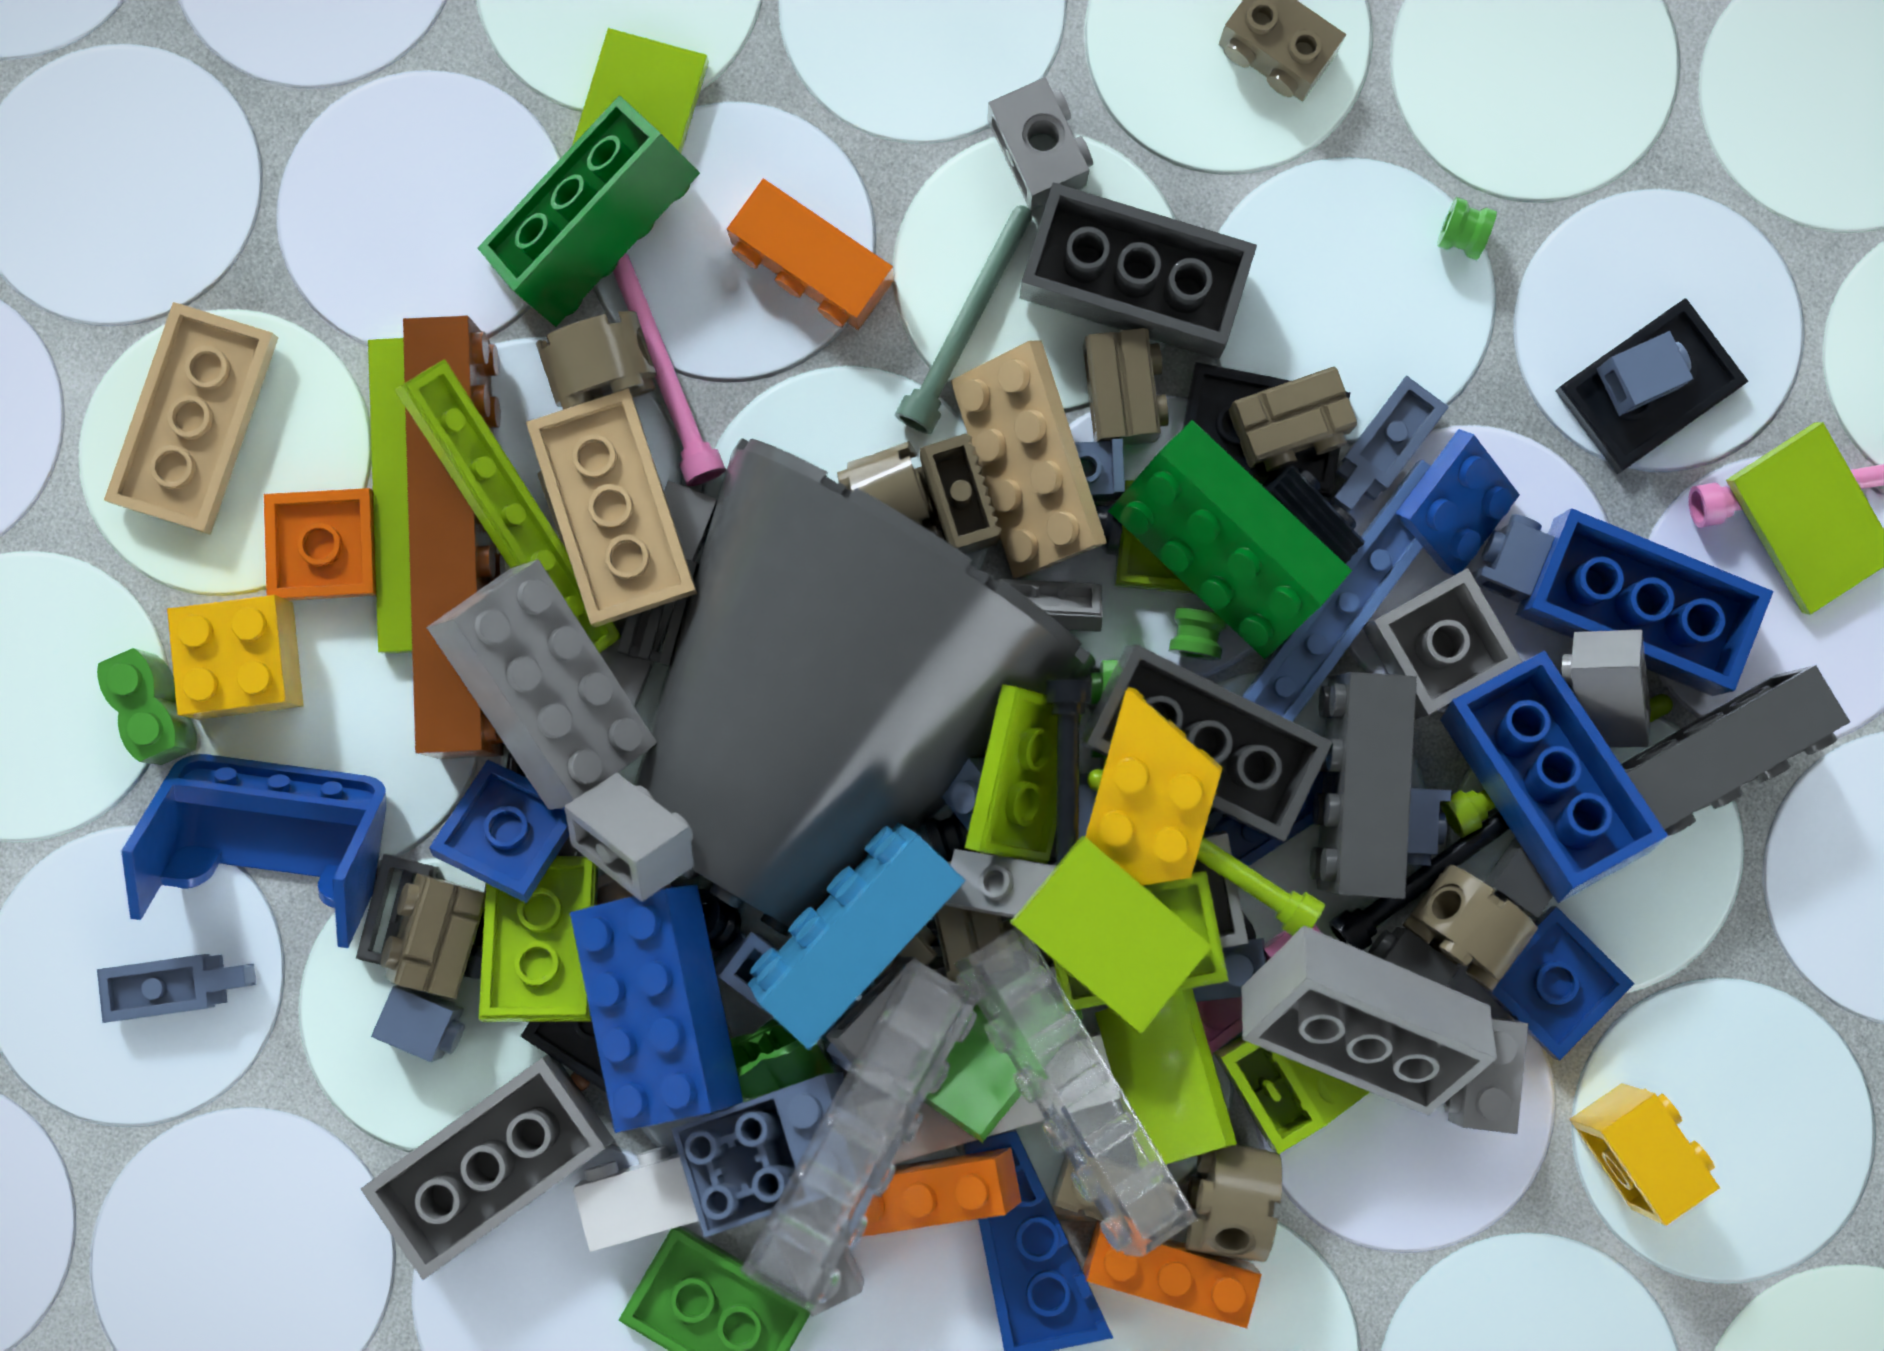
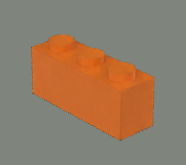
[726,178,894,331]
[839,1147,1022,1239]
[1083,1219,1262,1329]

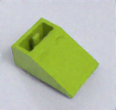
[1213,1035,1370,1154]

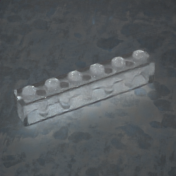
[954,927,1198,1257]
[741,963,979,1312]

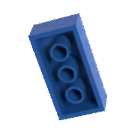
[1515,508,1774,696]
[1440,650,1668,903]
[570,884,744,1133]

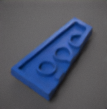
[963,1129,1113,1351]

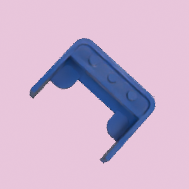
[121,754,387,948]

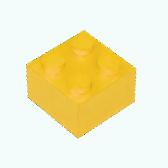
[167,595,304,720]
[1569,1083,1721,1226]

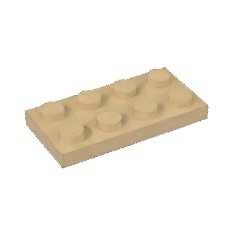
[104,302,279,535]
[950,340,1107,579]
[526,388,697,628]

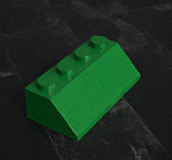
[477,95,700,327]

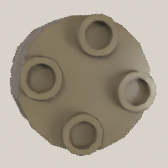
[535,311,657,409]
[837,441,944,540]
[1402,865,1538,992]
[1185,1145,1283,1262]

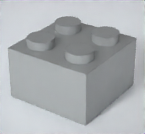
[1363,568,1523,720]

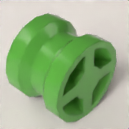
[1437,196,1497,261]
[1168,608,1227,661]

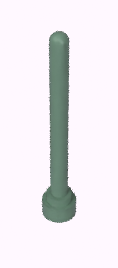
[894,205,1032,435]

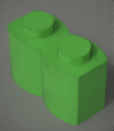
[97,648,197,765]
[728,1018,835,1108]

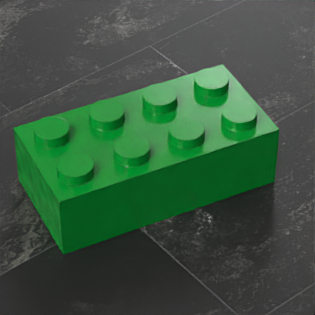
[1108,420,1352,659]

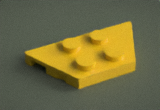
[1085,687,1223,886]

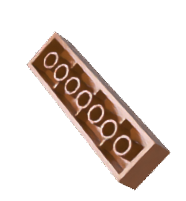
[403,315,506,759]

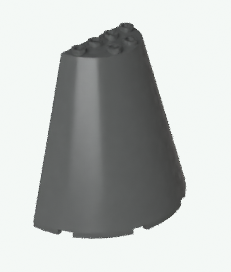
[634,438,1096,937]

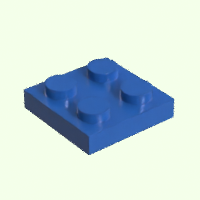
[1395,429,1520,576]
[429,759,570,903]
[1480,906,1635,1061]

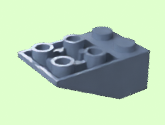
[671,1072,877,1238]

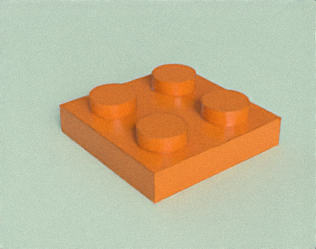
[264,488,376,601]

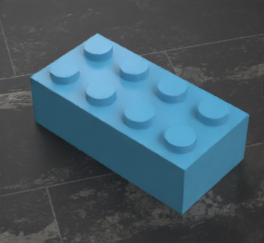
[748,822,966,1050]

